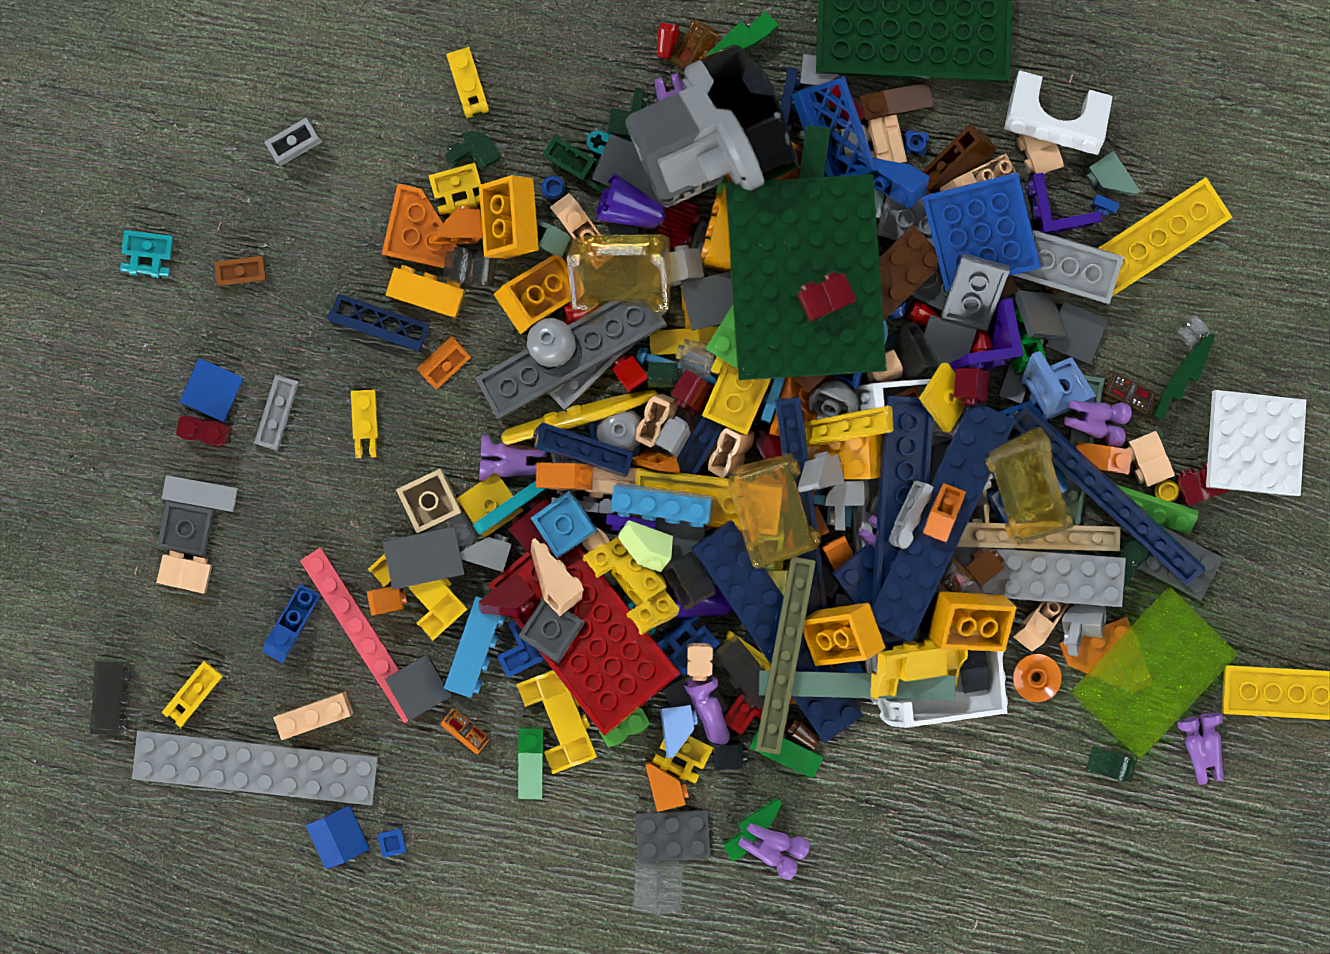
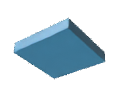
[531,490,598,558]

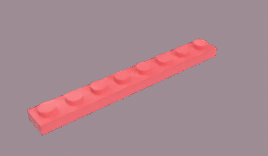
[300,548,408,723]

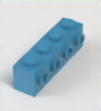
[611,483,714,527]
[444,596,506,698]

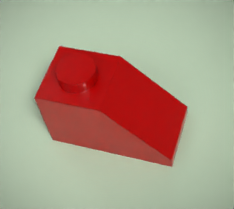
[612,355,648,394]

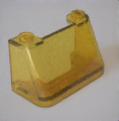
[567,235,670,312]
[985,427,1074,545]
[728,453,821,569]

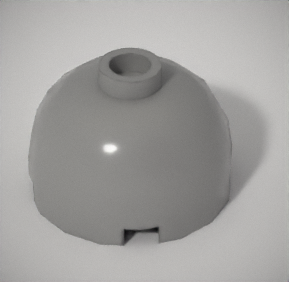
[527,318,576,367]
[808,380,859,420]
[596,409,643,452]

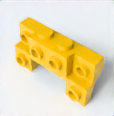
[368,537,468,641]
[583,537,680,635]
[871,638,968,699]
[516,670,597,774]

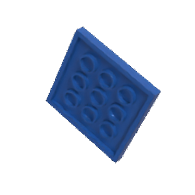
[922,172,1041,291]

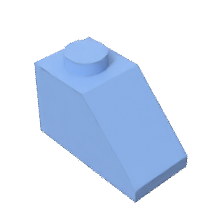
[660,705,697,759]

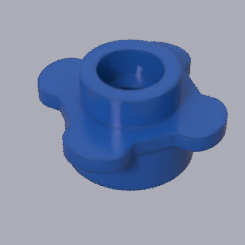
[904,130,929,156]

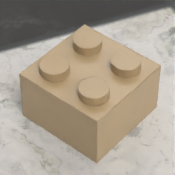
[396,469,463,533]

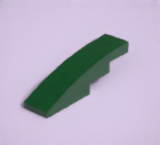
[799,125,831,179]
[542,135,610,194]
[1150,333,1215,420]

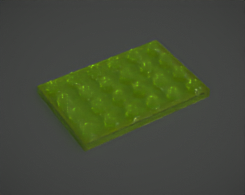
[1070,587,1238,759]

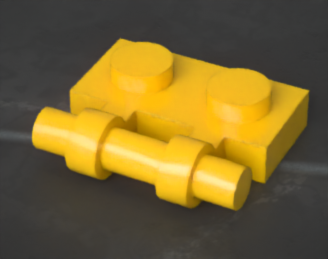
[428,163,482,216]
[652,736,713,784]

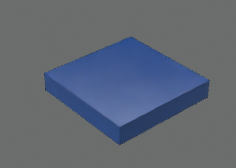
[180,358,244,422]

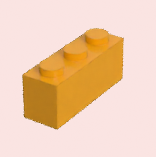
[386,265,465,319]

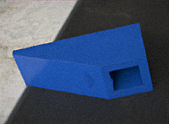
[853,155,930,209]
[262,584,321,663]

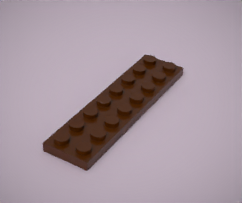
[792,225,939,393]

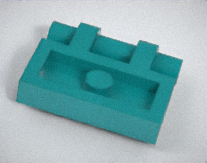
[120,230,174,278]

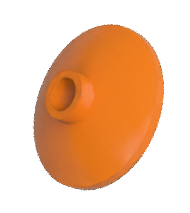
[1013,654,1062,702]

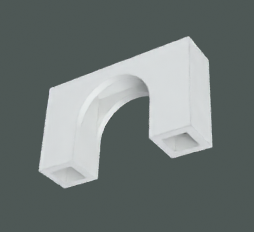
[1004,70,1113,155]

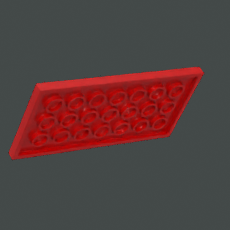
[488,538,680,736]

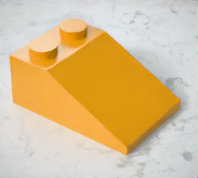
[494,255,585,335]

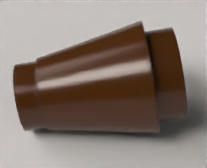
[784,717,820,751]

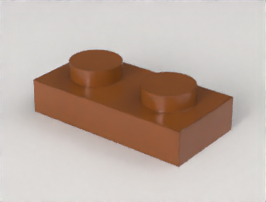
[214,256,266,286]

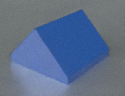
[305,805,370,869]

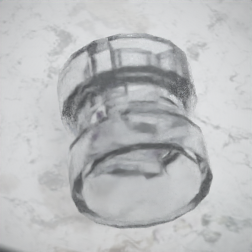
[1176,315,1210,349]

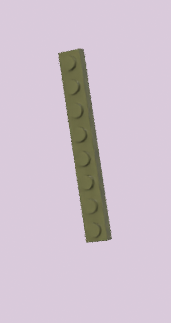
[755,556,816,755]

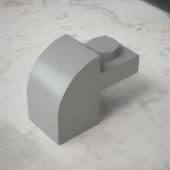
[824,481,864,530]
[1062,604,1107,656]

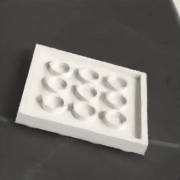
[1206,390,1306,496]

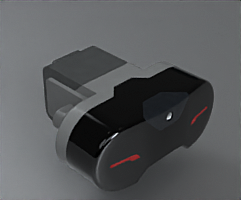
[625,45,799,207]

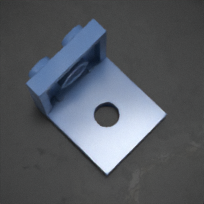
[1020,351,1096,420]

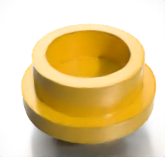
[1154,479,1179,502]

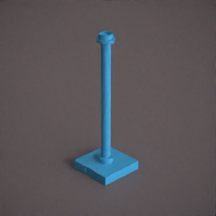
[636,348,785,425]

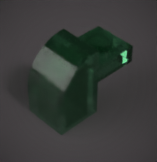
[607,87,649,138]
[444,131,502,170]
[1085,746,1138,783]

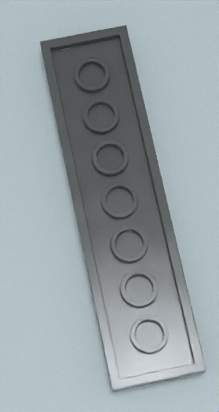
[475,283,668,421]

